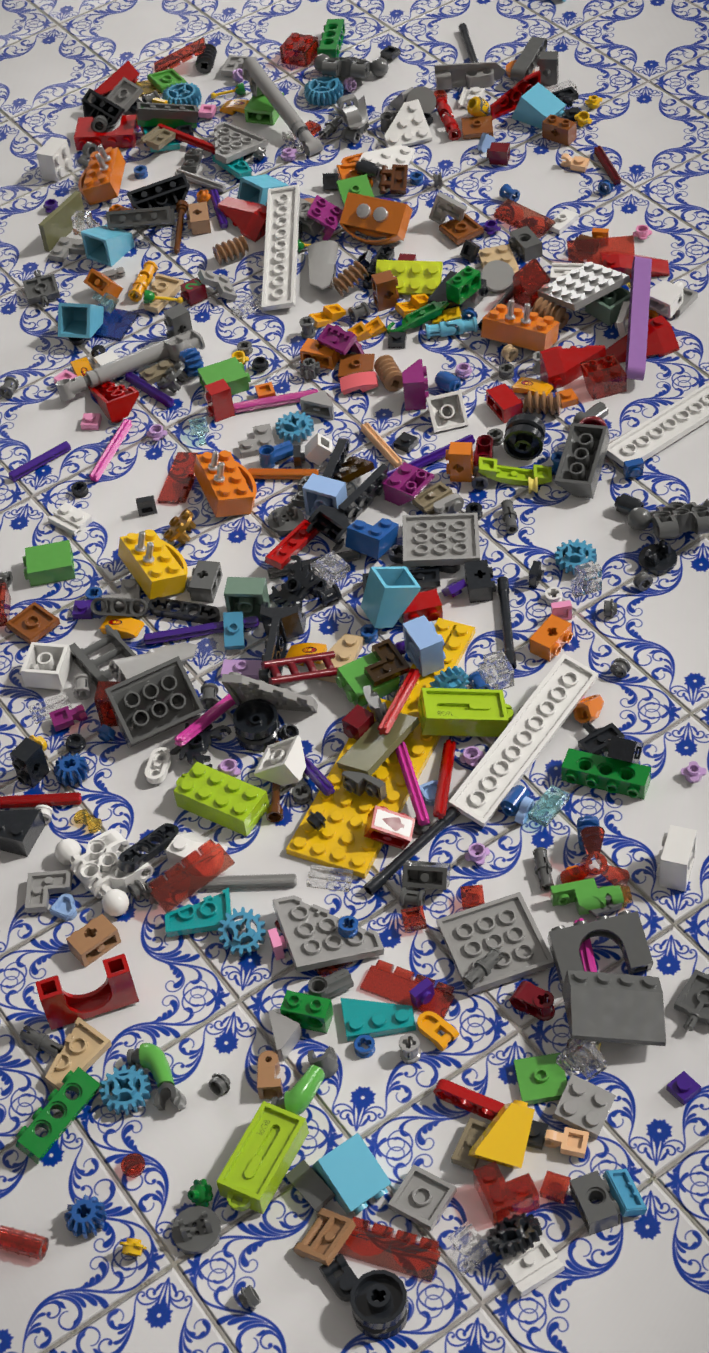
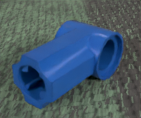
[259,440,293,468]

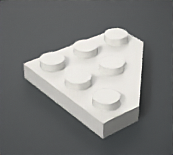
[384,99,433,148]
[359,145,415,174]

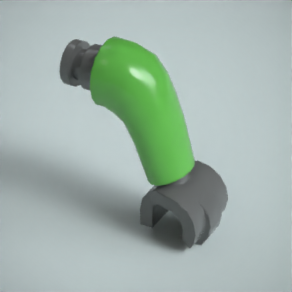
[127,1043,187,1111]
[271,1046,339,1115]

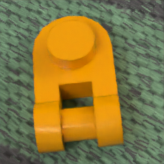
[417,1011,459,1051]

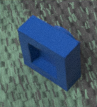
[623,458,644,479]

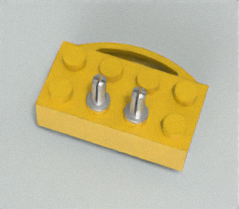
[118,529,188,600]

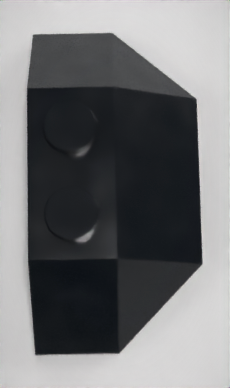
[81,88,125,132]
[126,173,190,211]

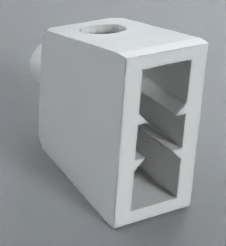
[649,280,684,318]

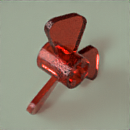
[560,826,630,890]

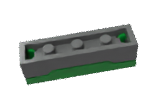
[136,102,198,129]

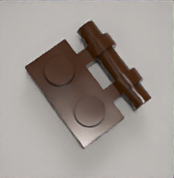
[378,164,408,195]

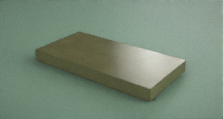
[38,191,86,252]
[337,713,420,776]

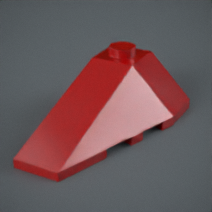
[94,61,140,96]
[490,70,541,120]
[217,196,267,243]
[599,251,670,279]
[606,315,680,364]
[540,345,606,390]
[88,382,139,423]

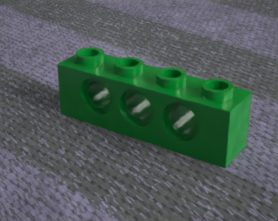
[317,19,345,58]
[561,748,651,800]
[15,1067,101,1164]

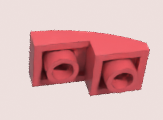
[339,371,378,395]

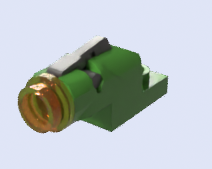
[550,878,632,917]

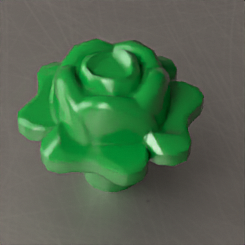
[188,1179,213,1207]

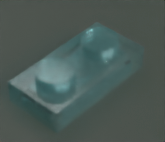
[528,785,570,827]

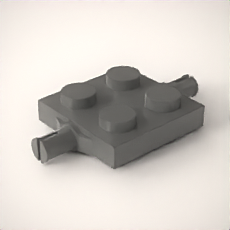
[23,270,60,307]
[674,969,709,1031]

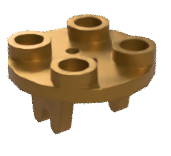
[163,508,196,545]

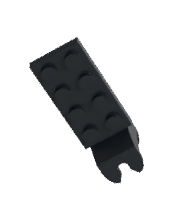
[305,463,389,552]
[258,601,306,687]

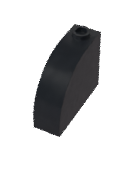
[428,271,488,314]

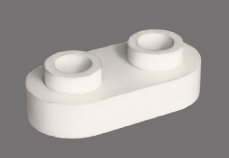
[144,747,172,784]

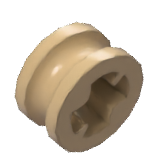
[501,344,519,362]

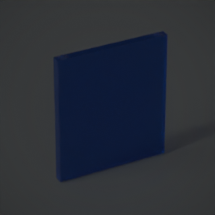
[93,306,139,341]

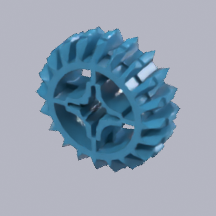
[304,76,344,107]
[162,82,202,108]

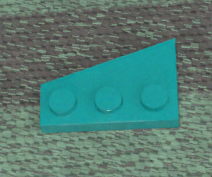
[212,155,252,179]

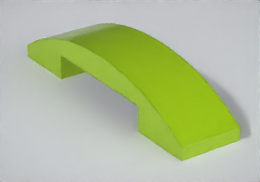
[478,457,552,486]

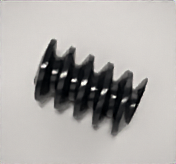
[195,43,217,74]

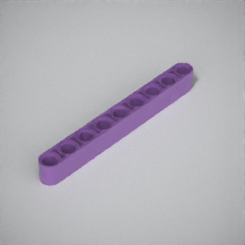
[625,256,652,381]

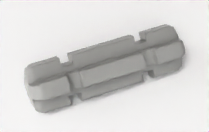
[102,267,125,280]

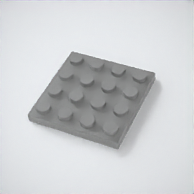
[537,262,631,311]
[402,513,480,567]
[436,892,554,996]

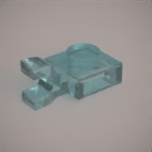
[93,292,119,314]
[189,417,209,446]

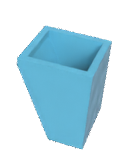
[512,82,566,129]
[237,174,289,206]
[81,225,135,267]
[57,303,104,338]
[361,566,421,629]
[311,1133,391,1214]

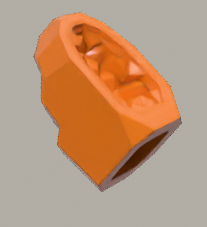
[573,694,604,724]

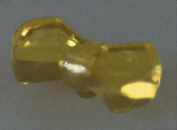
[74,809,102,833]

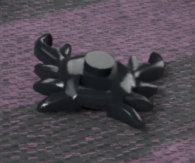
[269,555,319,607]
[169,723,232,768]

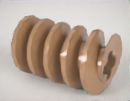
[212,235,249,265]
[332,261,369,297]
[532,297,569,329]
[374,355,403,392]
[523,391,561,415]

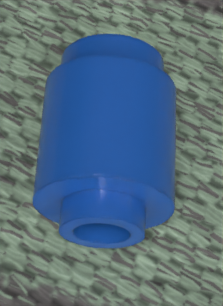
[435,371,461,392]
[500,785,530,817]

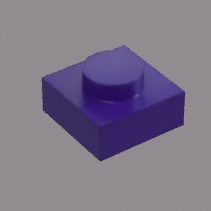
[441,579,467,597]
[72,600,93,620]
[409,977,435,1008]
[666,1071,701,1106]

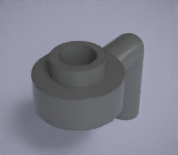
[78,142,98,167]

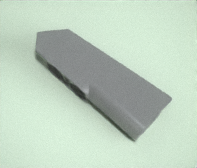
[434,62,506,92]
[337,94,369,130]
[308,240,339,290]
[109,642,197,683]

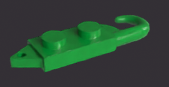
[386,301,449,334]

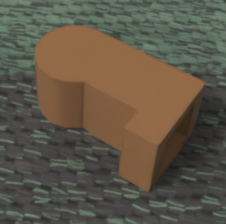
[257,1050,283,1099]

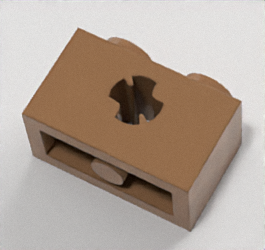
[186,202,211,235]
[66,914,121,968]

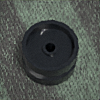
[503,413,546,461]
[233,699,280,752]
[350,1270,409,1339]

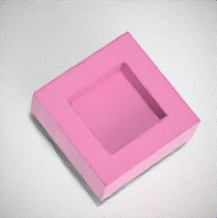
[198,104,217,119]
[53,369,77,384]
[80,413,102,430]
[551,600,572,620]
[268,928,287,960]

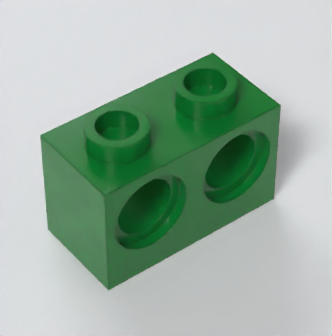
[446,266,481,305]
[280,990,334,1034]

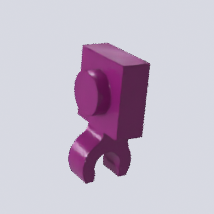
[49,704,88,732]

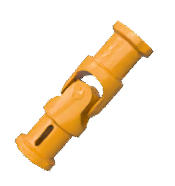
[128,261,158,302]

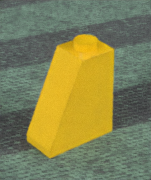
[468,1100,535,1169]

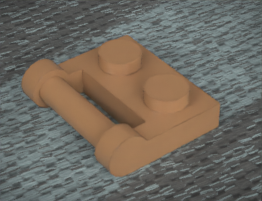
[293,1208,356,1266]

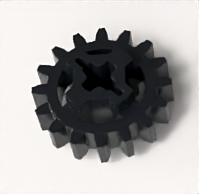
[487,1213,543,1258]

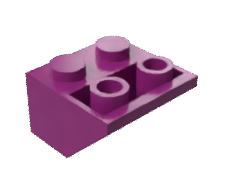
[402,359,429,411]
[383,462,435,506]

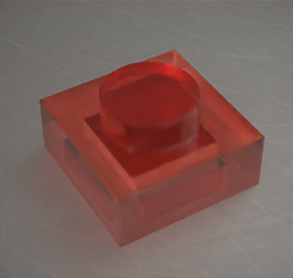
[305,120,321,136]
[460,885,485,910]
[401,906,427,933]
[540,1171,571,1204]

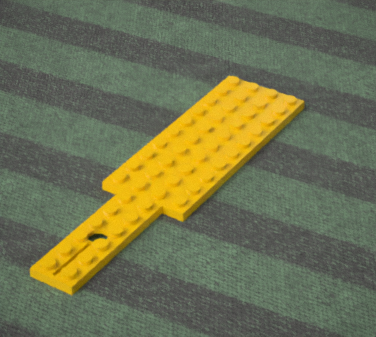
[286,618,475,879]

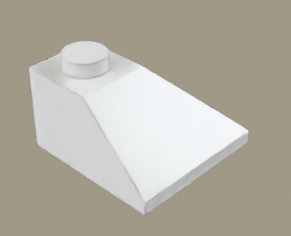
[426,390,469,433]
[254,735,306,786]
[166,832,228,877]

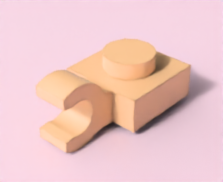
[561,153,590,173]
[544,1127,589,1158]

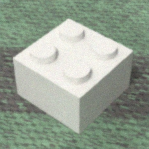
[36,137,73,182]
[20,642,73,690]
[656,825,697,892]

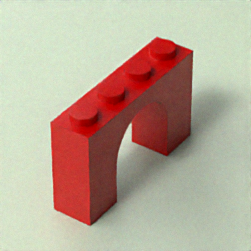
[74,115,139,150]
[35,953,139,1030]

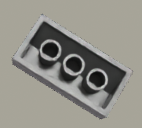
[554,423,610,499]

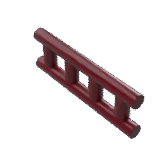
[261,651,339,685]

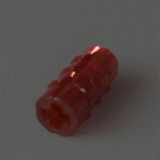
[0,1225,49,1260]

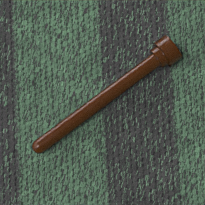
[173,200,188,254]
[266,741,283,823]

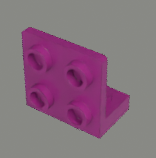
[306,195,343,241]
[317,324,365,355]

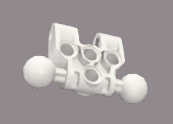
[55,829,154,916]

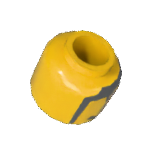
[467,96,489,117]

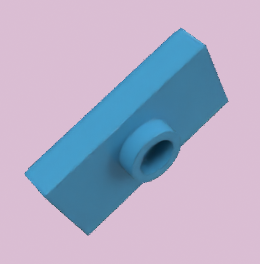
[223,611,245,650]
[603,1169,647,1217]

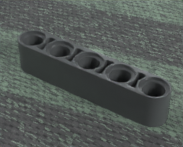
[510,36,547,81]

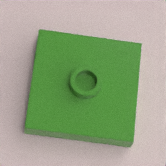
[147,68,187,93]
[336,174,374,206]
[513,1053,567,1105]

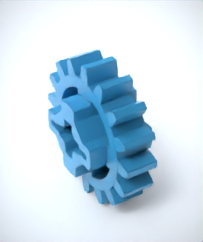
[275,411,314,443]
[555,539,597,575]
[429,666,470,689]
[218,907,266,957]
[99,1065,152,1115]

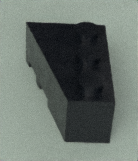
[0,809,46,857]

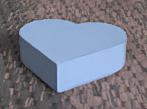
[478,132,496,153]
[419,780,438,806]
[515,796,534,825]
[49,894,77,921]

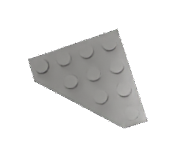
[214,121,268,164]
[221,672,318,713]
[273,895,384,973]

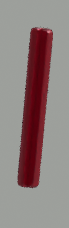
[594,145,621,185]

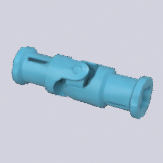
[425,317,478,339]

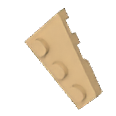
[144,273,184,314]
[308,633,364,683]
[45,1017,112,1091]

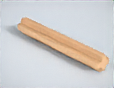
[360,422,402,468]

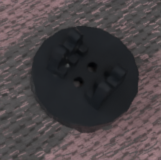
[638,540,678,576]

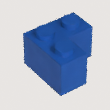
[345,518,399,560]

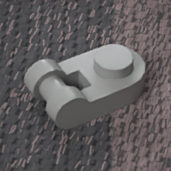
[433,493,464,514]

